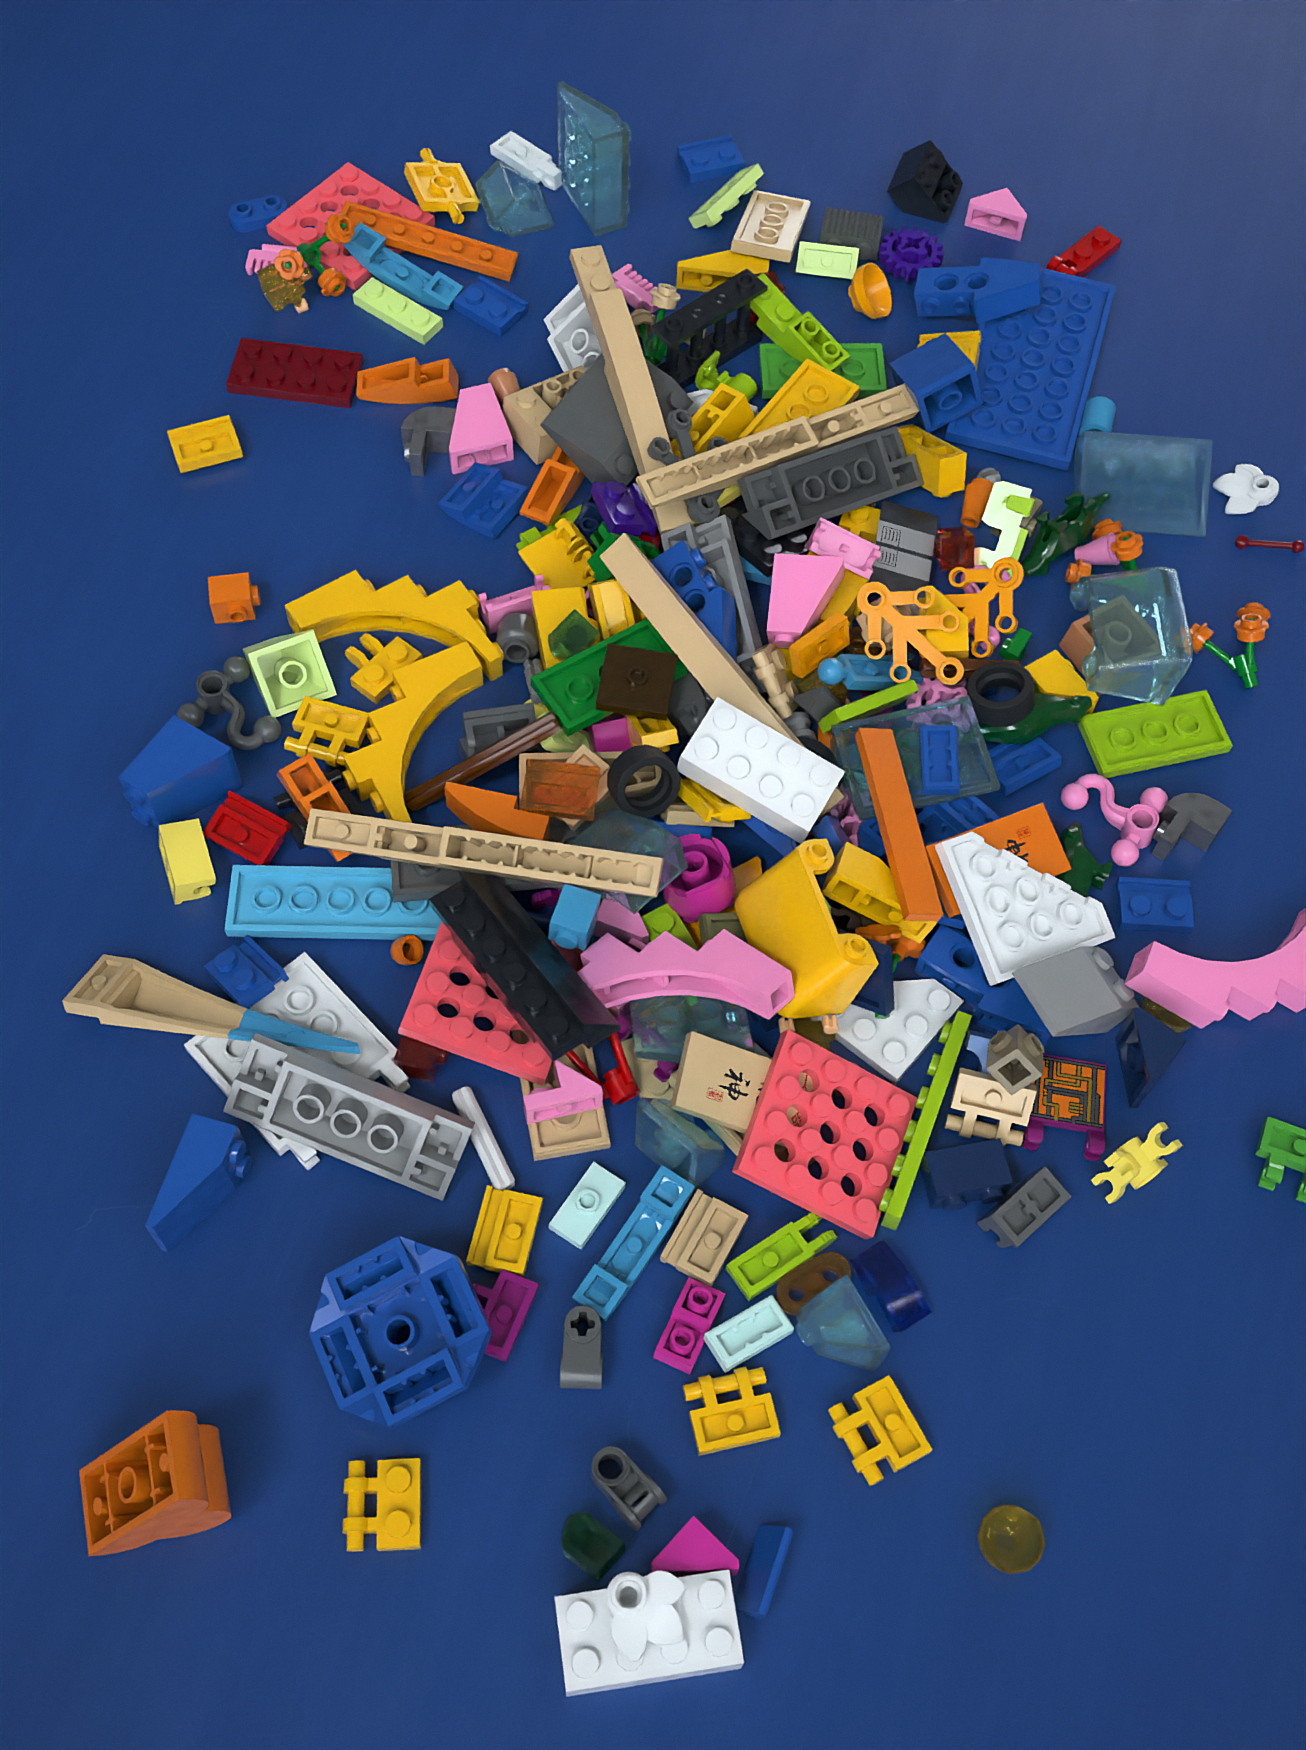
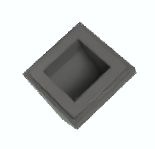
[794,686,842,723]

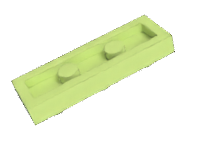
[688,163,764,229]
[353,277,443,345]

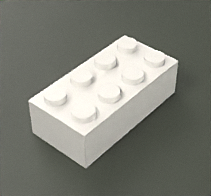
[677,697,845,844]
[555,1570,744,1697]

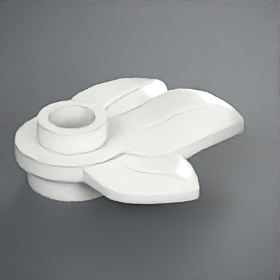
[1213,464,1279,514]
[606,1571,686,1662]

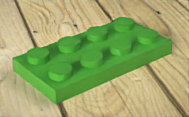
[759,343,887,399]

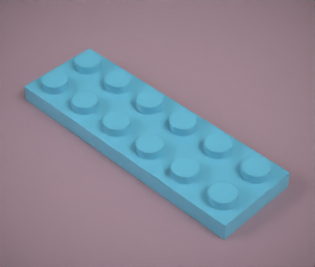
[225,865,442,941]

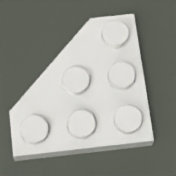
[807,979,964,1085]

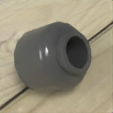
[496,612,539,663]

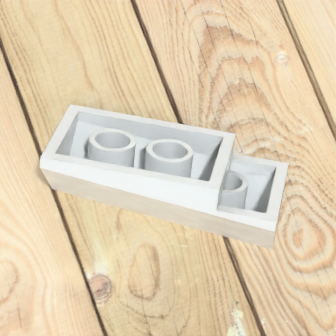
[543,284,602,372]

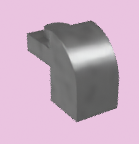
[401,406,456,476]
[1151,793,1233,861]

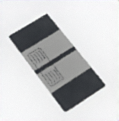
[869,500,938,601]

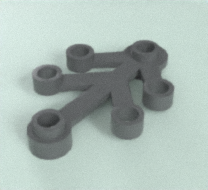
[647,409,731,525]

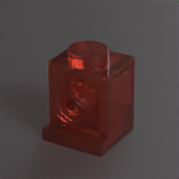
[934,526,975,571]

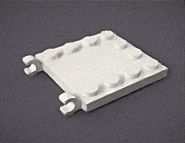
[184,952,410,1170]

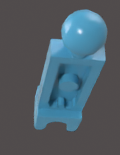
[817,652,923,690]

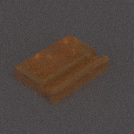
[520,758,600,821]

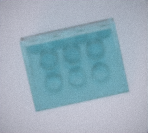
[557,81,632,237]
[1074,431,1213,537]
[830,696,1000,821]

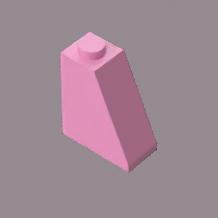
[449,383,514,474]
[767,553,844,648]

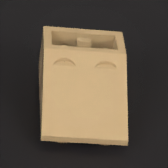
[503,365,586,465]

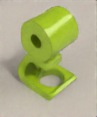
[695,351,757,402]

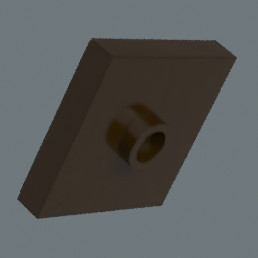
[596,644,678,721]

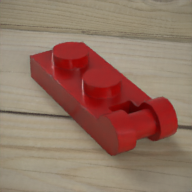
[1046,225,1122,278]

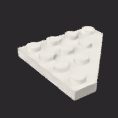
[935,832,1116,986]

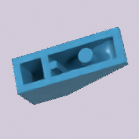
[548,883,601,951]

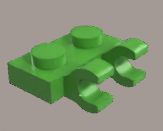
[1255,1116,1306,1203]

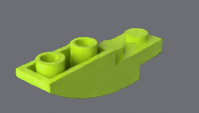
[750,273,850,371]

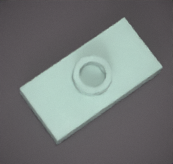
[549,1162,626,1250]
[703,1295,795,1373]

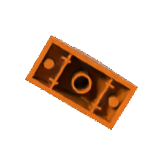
[79,1410,231,1557]

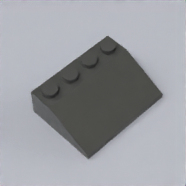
[540,352,694,487]

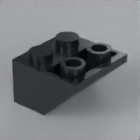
[887,140,963,223]

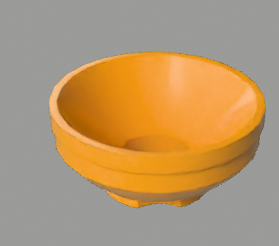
[848,262,892,319]

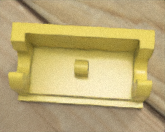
[159,818,216,905]

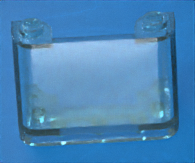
[1070,566,1193,705]

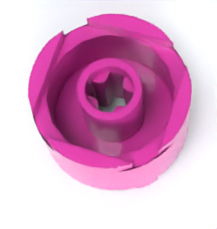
[660,834,736,923]

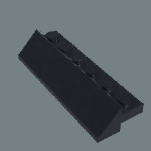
[429,871,621,1062]

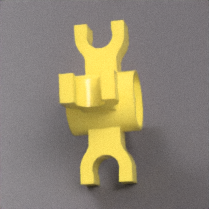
[1091,1122,1183,1204]

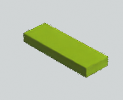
[818,679,919,734]

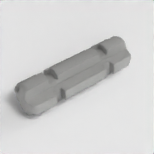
[523,658,544,705]

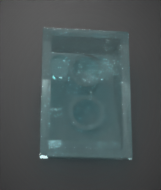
[569,808,688,914]
[630,995,755,1063]
[635,1097,725,1195]

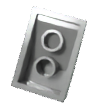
[1012,946,1139,1037]

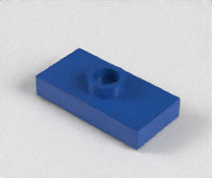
[919,725,960,795]

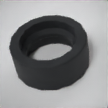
[967,661,1035,727]
[607,745,680,818]

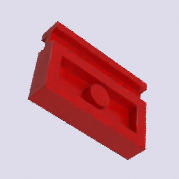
[203,790,292,866]

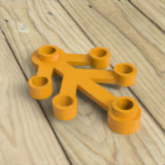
[919,557,1024,659]
[857,582,964,685]

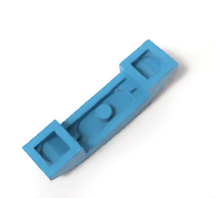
[344,222,464,310]
[572,1165,695,1321]

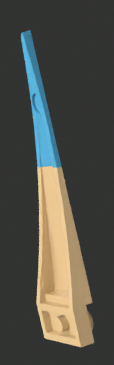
[62,954,361,1054]

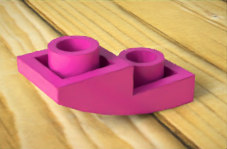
[653,1277,725,1375]

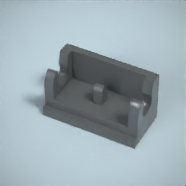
[462,703,539,758]
[976,1166,1071,1248]

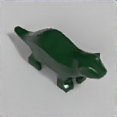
[1021,492,1111,577]
[959,683,1092,746]
[1054,821,1113,902]

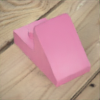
[523,1060,603,1125]

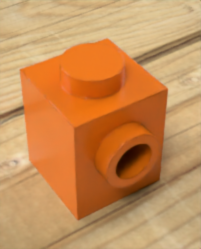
[208,572,261,624]

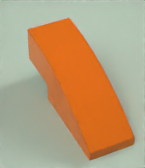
[356,357,459,404]
[519,446,585,526]
[277,753,353,863]
[444,781,550,841]

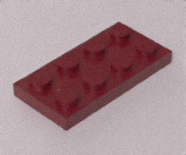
[226,338,364,408]

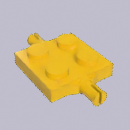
[404,148,479,224]

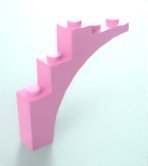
[1124,908,1306,1029]
[577,929,795,1020]

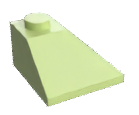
[243,630,337,718]

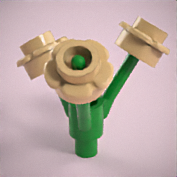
[630,283,706,366]

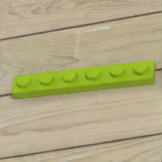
[878,1010,972,1231]

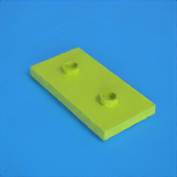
[1077,690,1233,778]

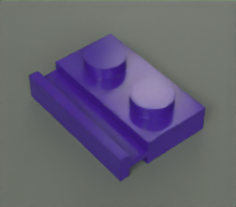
[590,481,658,536]

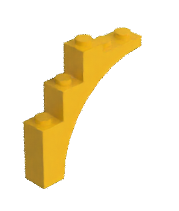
[285,570,505,681]
[587,578,679,752]
[341,641,484,823]

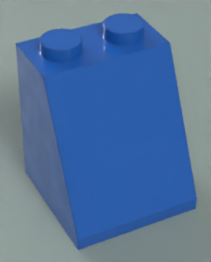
[889,333,984,433]
[118,715,243,829]

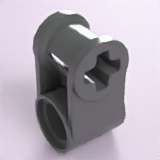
[560,1305,603,1389]
[590,1446,668,1531]

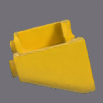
[735,839,879,1019]

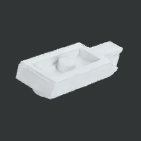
[490,131,562,191]

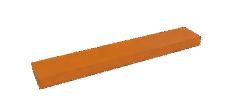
[341,201,519,282]
[855,728,944,921]

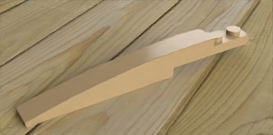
[570,245,692,534]
[635,384,919,509]
[599,533,847,820]
[304,808,664,897]

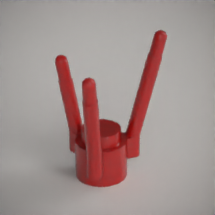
[565,1032,641,1106]

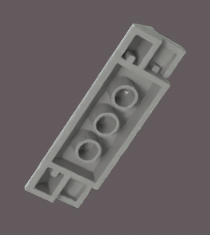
[660,514,769,708]
[223,1033,475,1201]

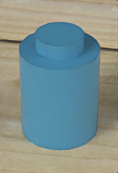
[1079,396,1116,447]

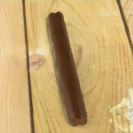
[403,712,561,811]

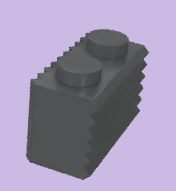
[819,206,884,260]

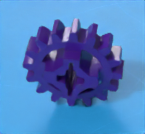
[878,226,944,283]

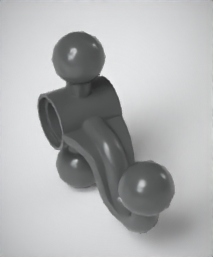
[177,656,282,750]

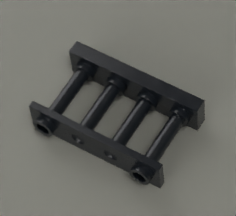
[651,268,768,389]

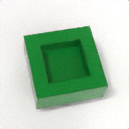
[999,627,1032,662]

